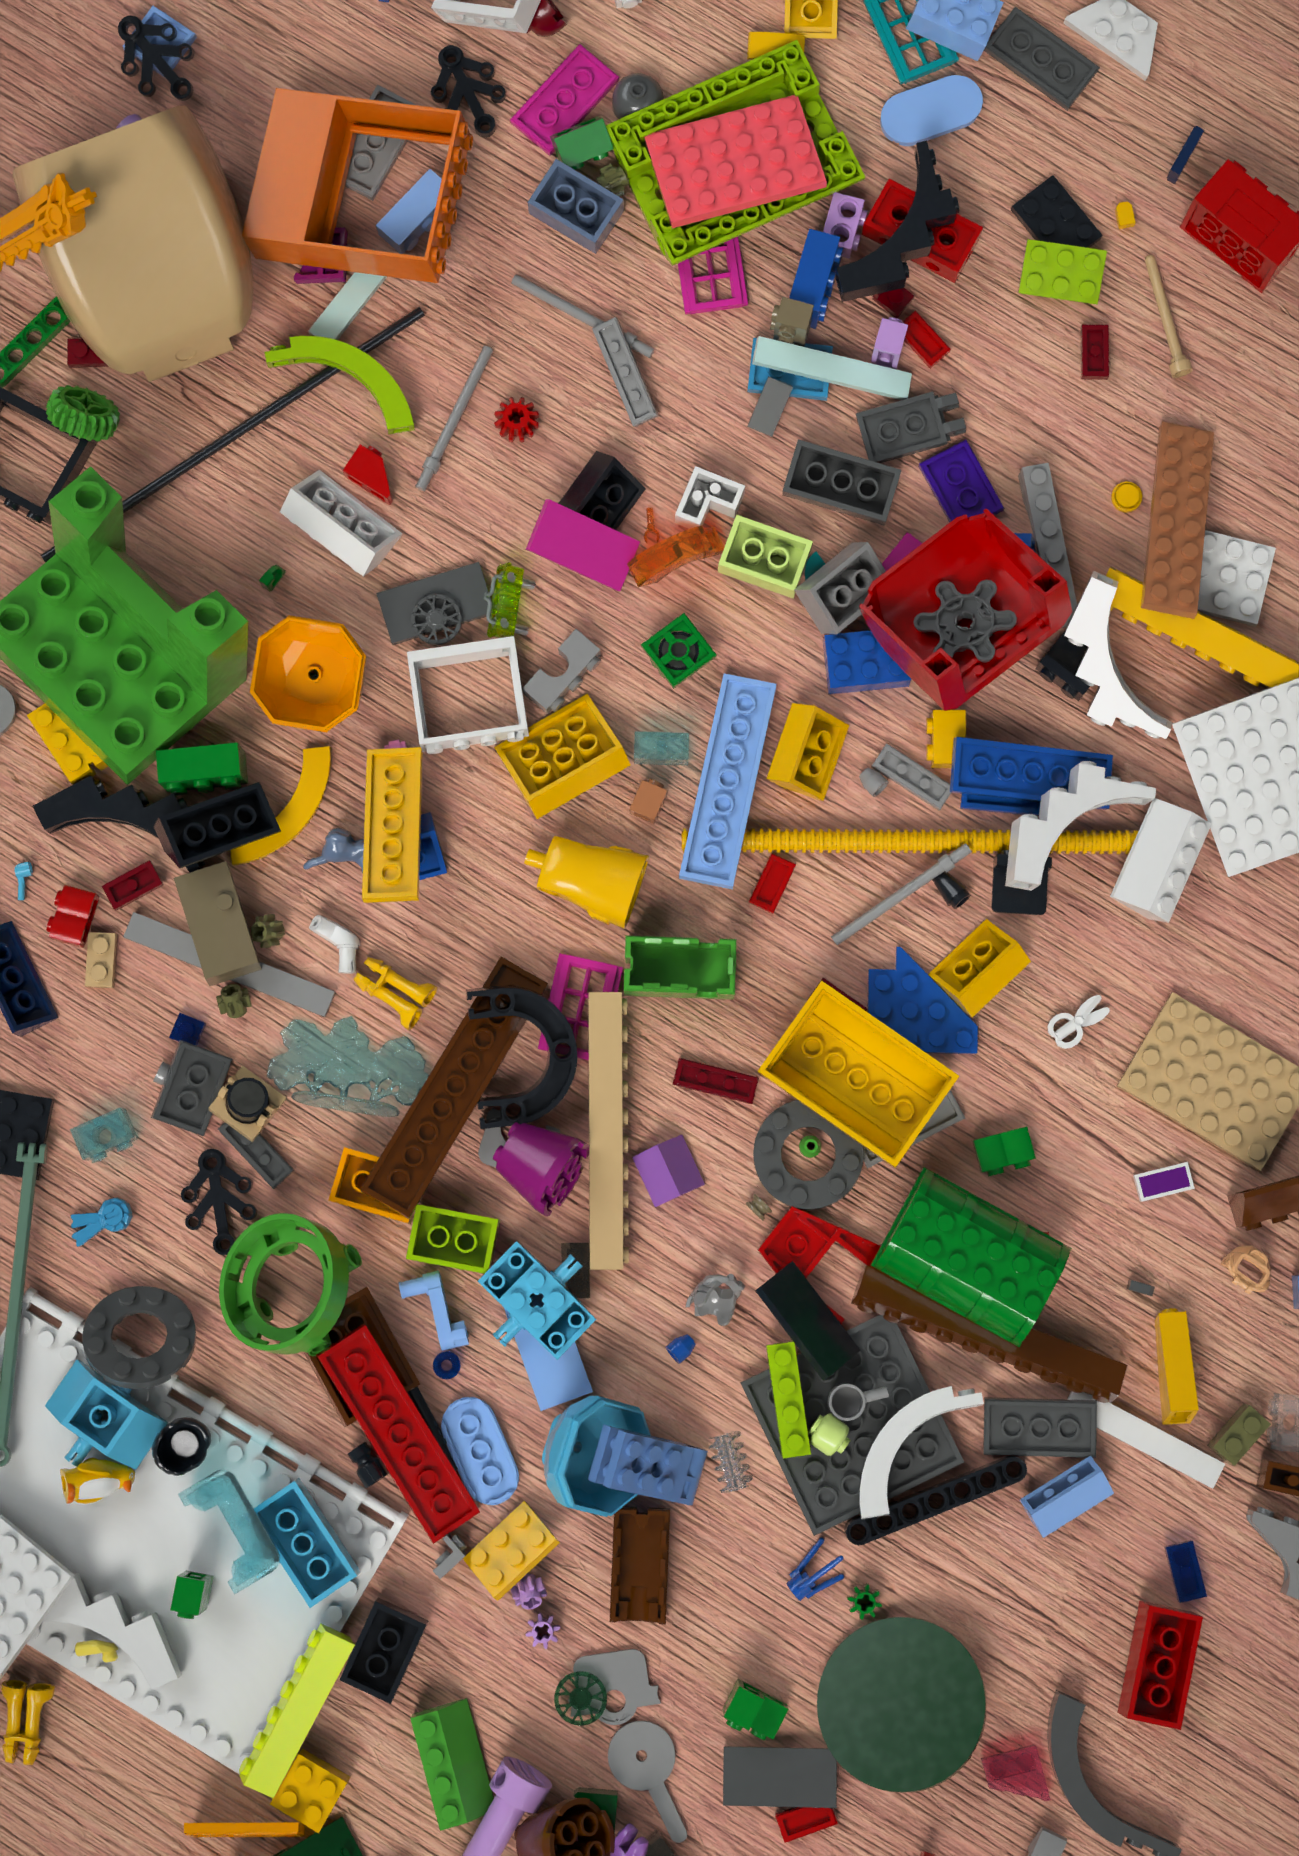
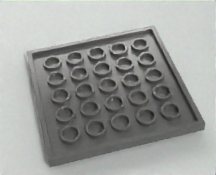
[740,1315,964,1536]

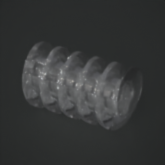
[708,1431,753,1493]

